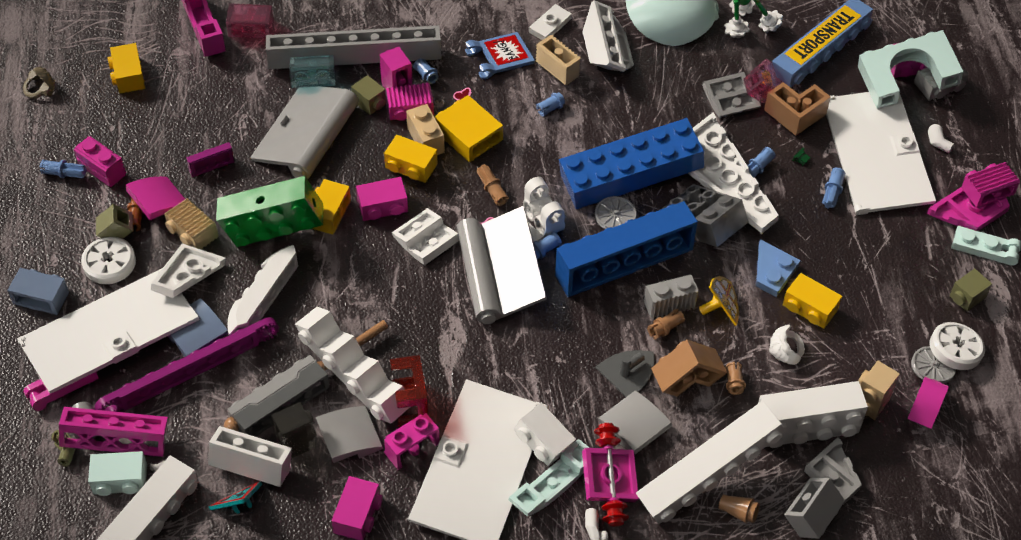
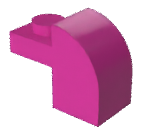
[908,377,949,429]

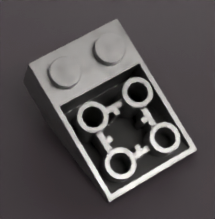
[662,184,749,247]

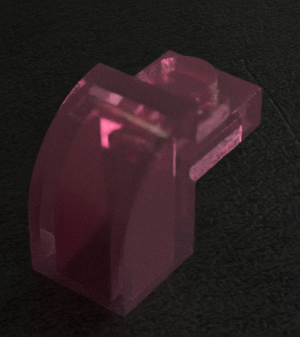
[743,59,783,102]

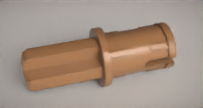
[477,164,509,206]

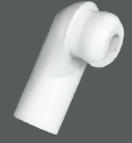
[928,124,954,153]
[585,508,608,540]

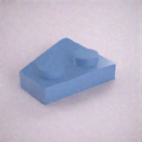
[756,240,801,297]

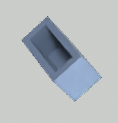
[7,268,69,315]

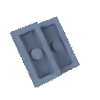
[168,298,228,357]

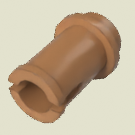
[726,362,746,395]

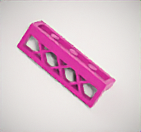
[59,407,168,457]

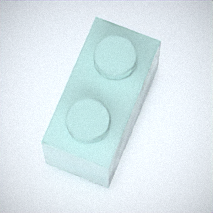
[88,451,147,496]

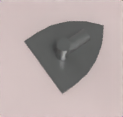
[595,350,654,397]

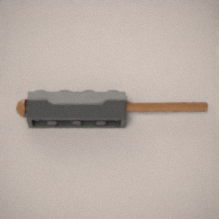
[224,320,388,437]

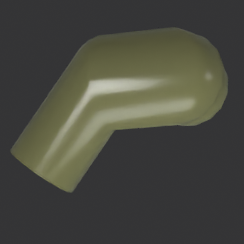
[51,430,76,466]

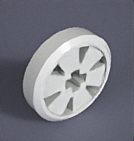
[81,237,136,284]
[930,322,985,370]

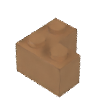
[764,82,831,136]
[651,340,727,396]

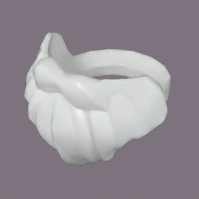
[769,325,805,365]

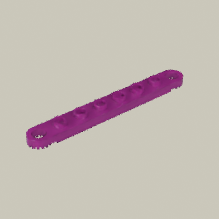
[94,317,279,412]

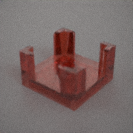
[390,355,428,428]

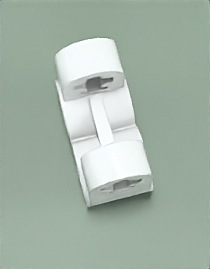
[523,177,565,237]

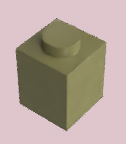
[351,75,386,115]
[96,204,133,239]
[950,268,992,311]

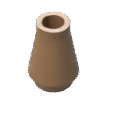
[719,494,760,523]

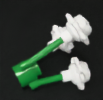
[724,0,783,38]

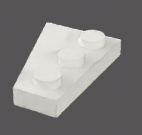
[151,243,226,298]

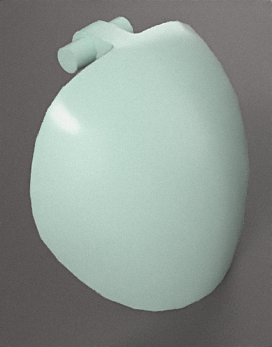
[626,0,719,46]

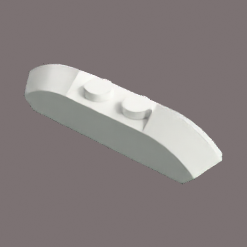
[228,245,298,335]

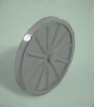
[595,196,637,229]
[911,346,956,384]

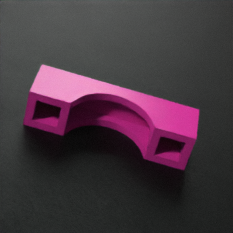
[181,0,226,57]

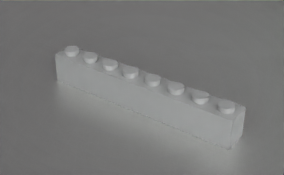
[266,25,441,69]

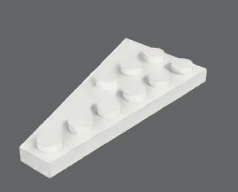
[688,113,779,234]

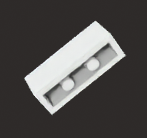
[208,426,292,487]

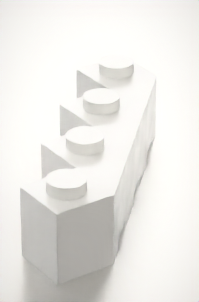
[295,307,413,423]

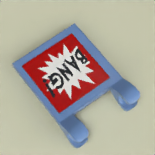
[465,32,535,79]

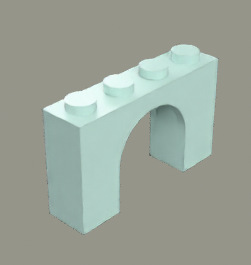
[858,30,963,109]

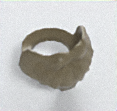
[23,66,55,99]

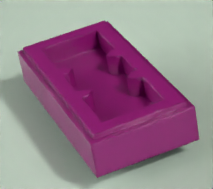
[186,142,235,177]

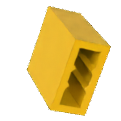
[434,95,503,162]

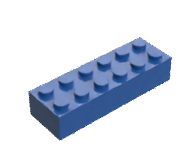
[559,118,704,209]
[555,201,698,297]

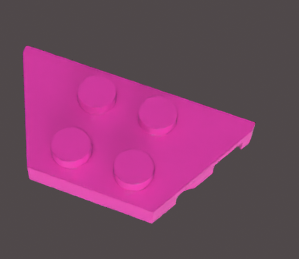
[928,187,1010,231]

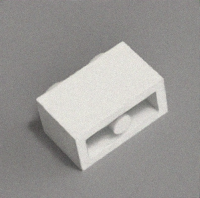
[514,402,576,466]

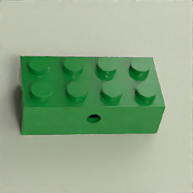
[216,176,323,247]

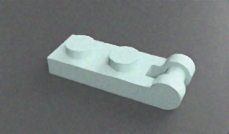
[951,226,1021,265]

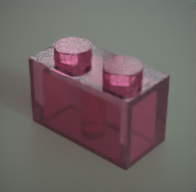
[226,3,274,39]

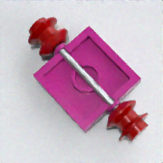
[582,423,639,527]

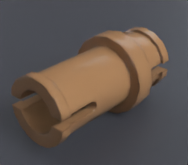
[647,309,685,339]

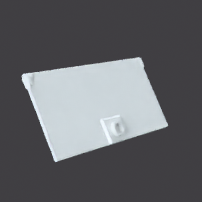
[826,92,936,215]
[17,269,199,394]
[408,379,549,540]

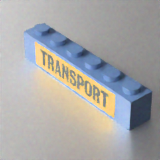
[769,0,873,88]

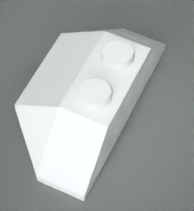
[583,0,634,72]

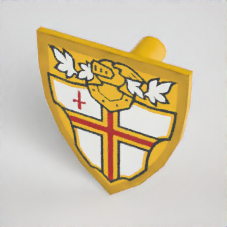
[699,276,739,326]

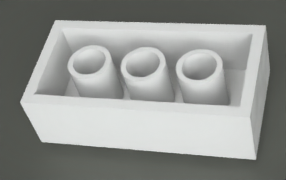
[758,381,868,448]

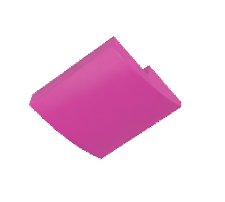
[126,176,185,220]

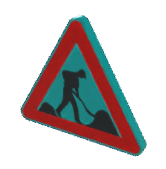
[209,481,262,514]

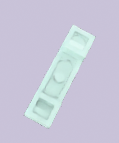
[508,439,589,516]

